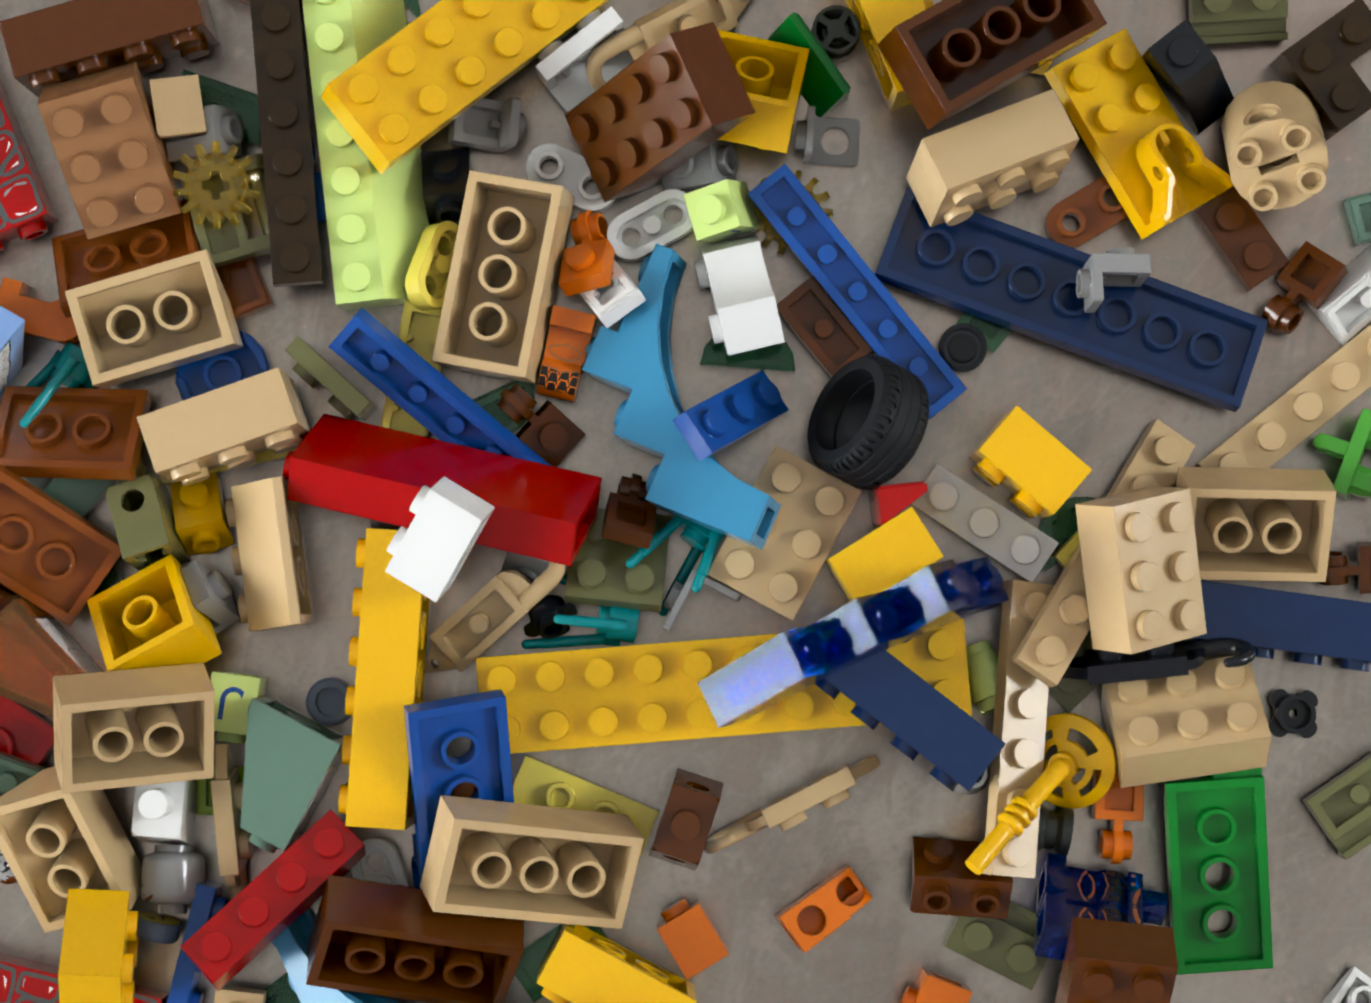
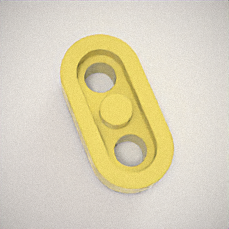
[405,221,458,311]

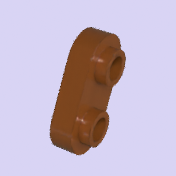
[1044,176,1127,249]

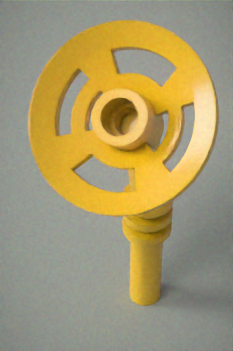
[965,713,1117,875]

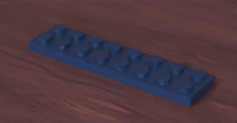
[875,187,1268,412]

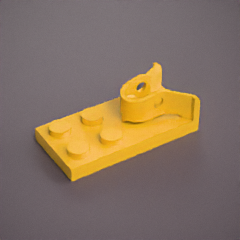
[1044,28,1234,240]

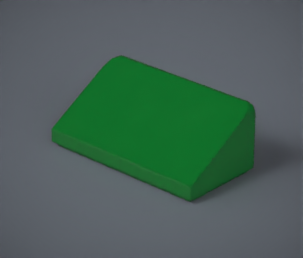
[768,12,851,117]

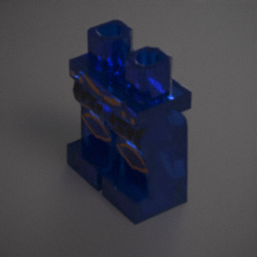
[1035,852,1167,960]

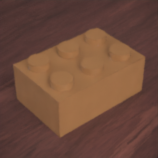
[37,61,183,240]

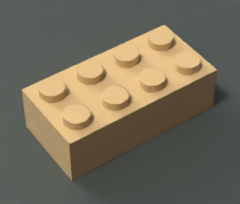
[432,170,575,384]
[420,795,644,929]

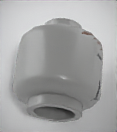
[141,845,205,914]

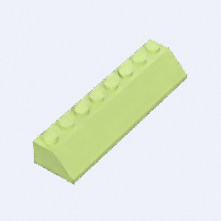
[302,0,429,311]

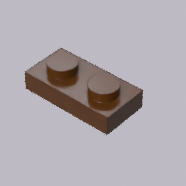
[1192,186,1289,292]
[777,276,873,378]

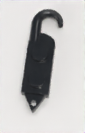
[1062,638,1256,685]

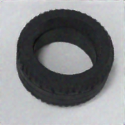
[808,355,929,489]

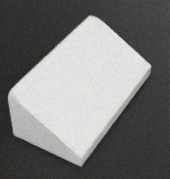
[1307,245,1371,345]

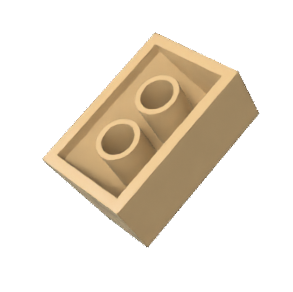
[65,249,243,388]
[225,476,314,632]
[0,766,142,933]

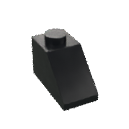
[1142,19,1234,135]

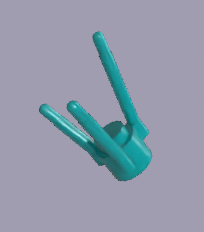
[19,342,97,428]
[626,515,725,616]
[521,573,639,649]

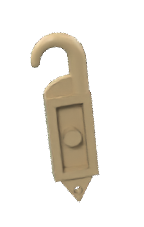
[586,0,750,91]
[424,561,566,674]
[210,744,254,901]
[704,754,881,854]

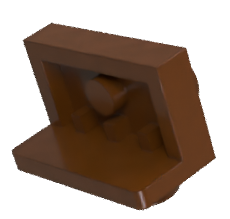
[910,837,1013,919]

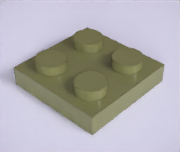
[564,508,671,612]

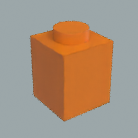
[657,898,729,980]

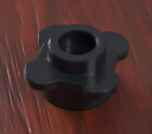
[524,595,577,639]
[1268,689,1318,738]

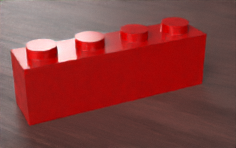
[180,809,366,991]

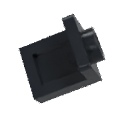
[421,147,471,225]

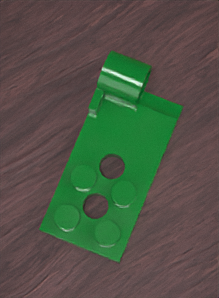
[1164,768,1273,975]

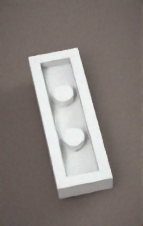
[911,464,1059,582]

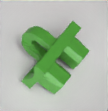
[1312,408,1371,500]

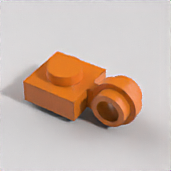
[558,210,615,297]
[1091,770,1144,864]

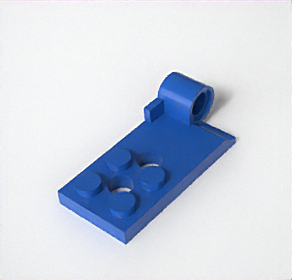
[404,689,514,889]

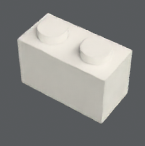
[385,476,495,602]

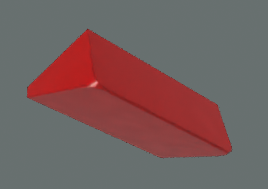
[868,481,928,525]

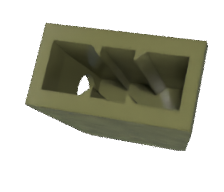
[105,456,192,571]

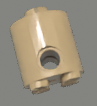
[1221,81,1329,211]

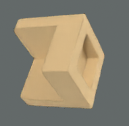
[149,74,207,139]

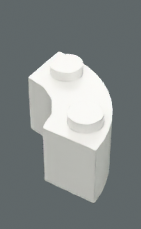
[694,234,785,356]

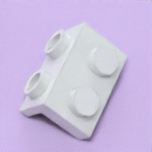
[535,6,634,113]

